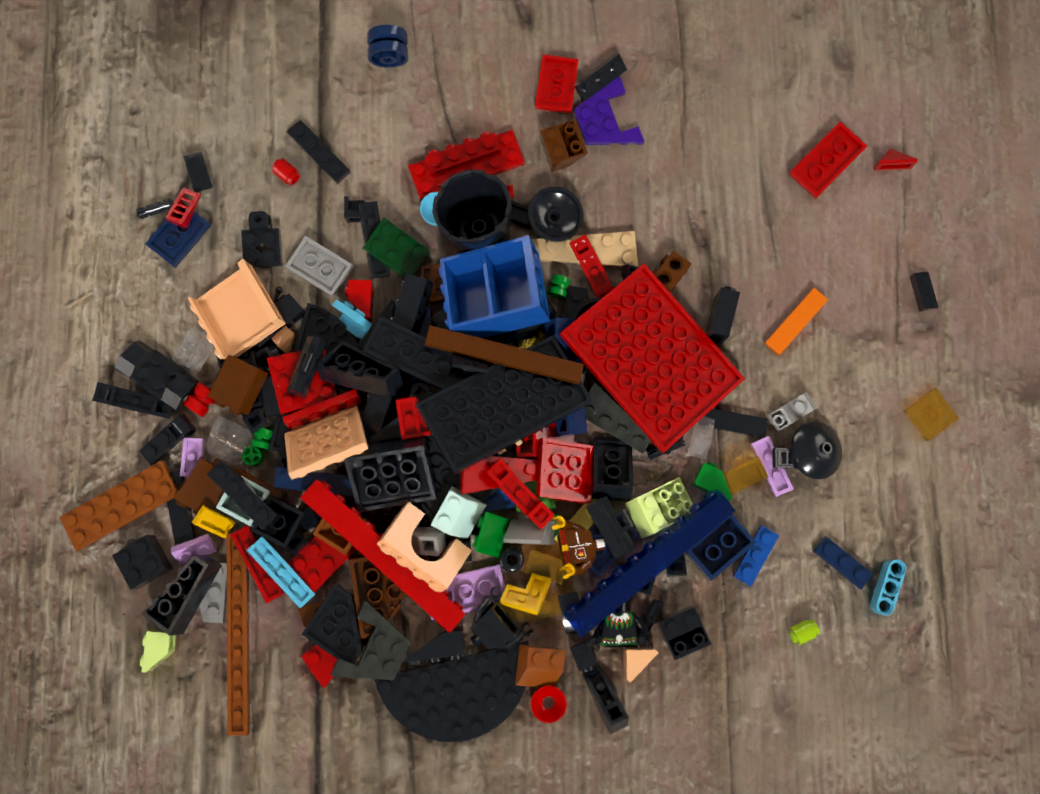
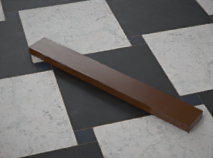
[425,325,584,384]

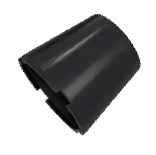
[433,170,511,253]

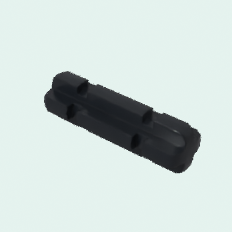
[136,198,174,219]

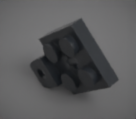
[241,211,282,268]

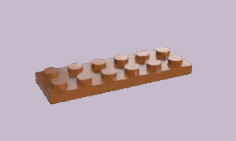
[59,461,178,551]

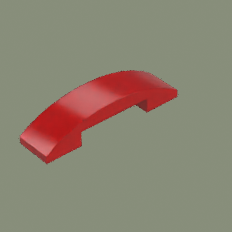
[569,234,614,298]
[486,458,555,529]

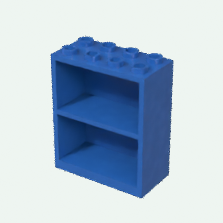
[439,235,550,338]

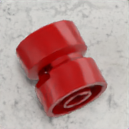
[183,382,215,418]

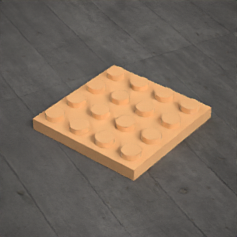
[284,406,369,479]

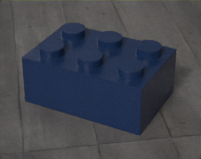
[682,512,757,581]

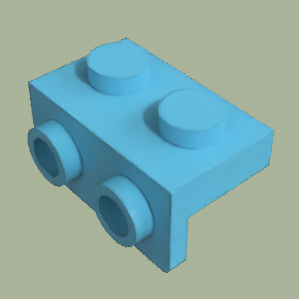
[332,299,372,339]

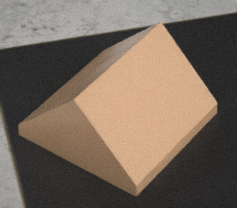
[623,646,658,683]

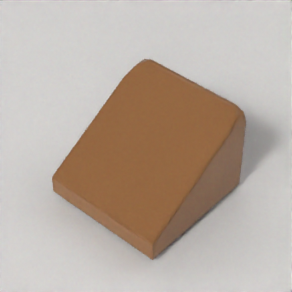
[272,326,297,354]

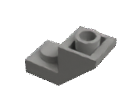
[767,392,817,431]

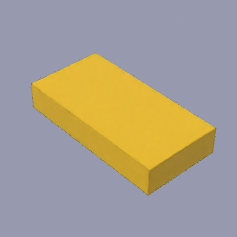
[192,505,236,539]

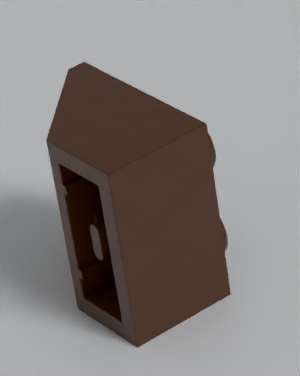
[540,119,588,172]

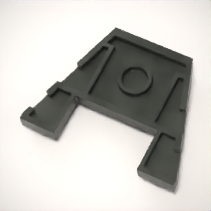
[330,601,411,680]

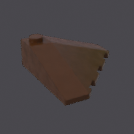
[348,554,430,638]

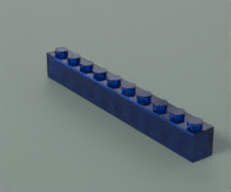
[563,489,736,638]

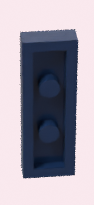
[813,536,873,590]

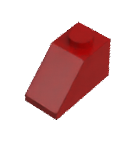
[345,280,374,321]

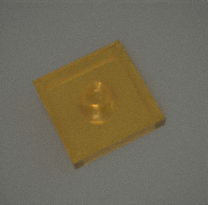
[903,388,959,441]

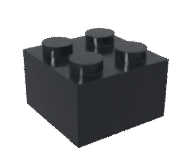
[112,535,173,590]

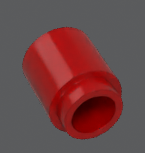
[272,159,301,186]

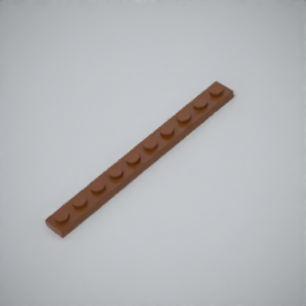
[227,534,250,736]

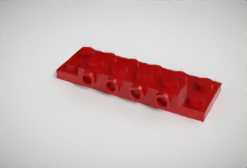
[408,130,525,201]

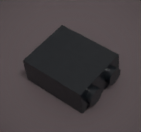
[705,286,740,344]

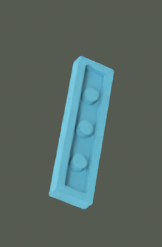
[246,537,315,608]

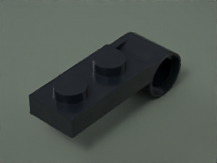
[139,414,197,465]

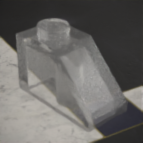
[685,416,715,460]

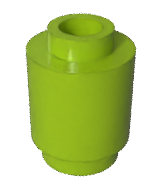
[788,619,820,646]

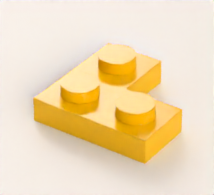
[500,573,551,615]

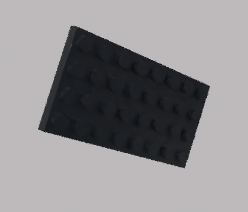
[415,335,593,475]

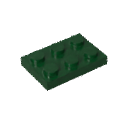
[362,217,430,279]

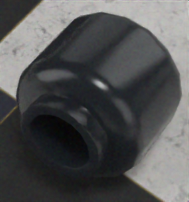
[498,547,524,573]

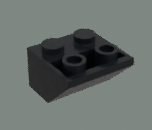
[656,606,711,660]

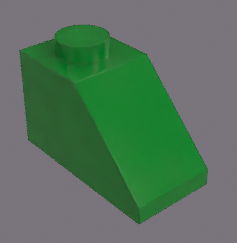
[692,462,732,502]

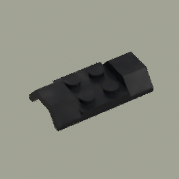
[115,341,200,412]

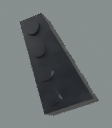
[141,555,222,635]

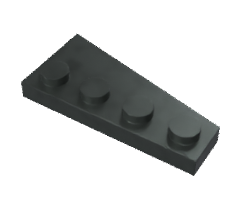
[584,380,651,454]

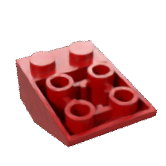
[516,422,574,459]

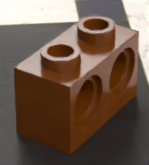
[652,250,691,293]

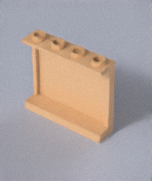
[188,259,286,360]

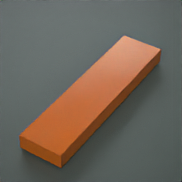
[764,288,829,356]

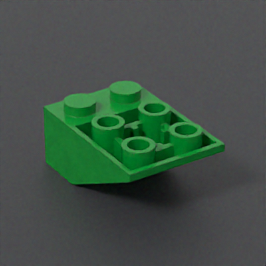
[472,512,510,558]

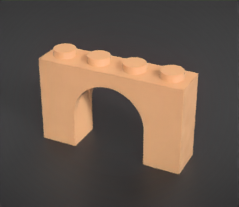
[377,502,472,592]

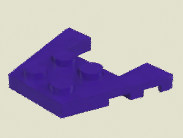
[574,77,644,145]

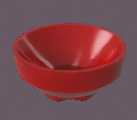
[531,685,567,723]

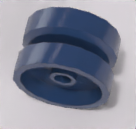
[367,25,408,68]

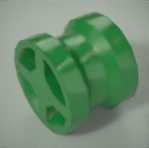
[242,446,265,467]

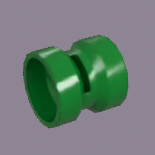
[548,275,571,299]
[250,428,273,450]

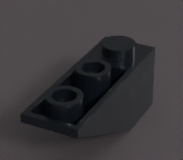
[405,629,466,665]

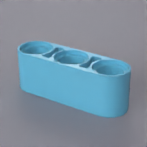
[870,559,906,615]

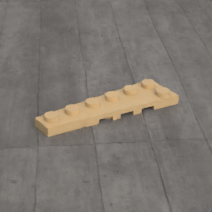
[531,231,638,268]

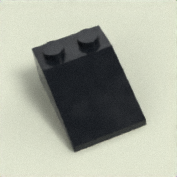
[591,437,633,501]

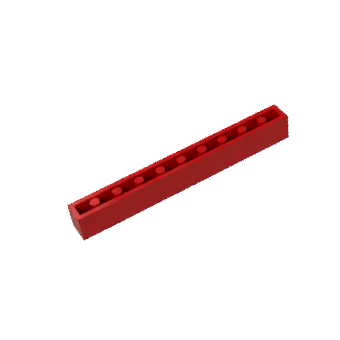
[300,480,466,633]

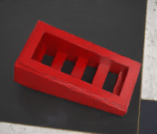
[166,188,201,229]

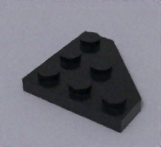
[301,584,363,663]

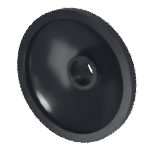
[528,187,584,242]
[791,421,842,479]

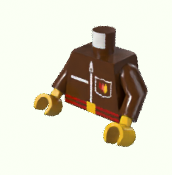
[552,516,605,579]

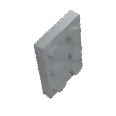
[285,236,354,297]

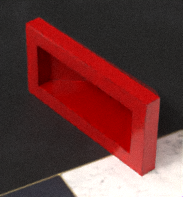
[874,149,918,171]

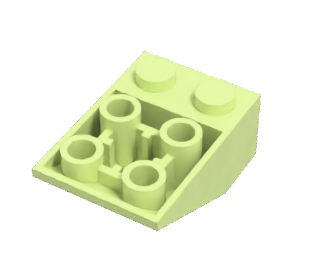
[625,477,697,539]

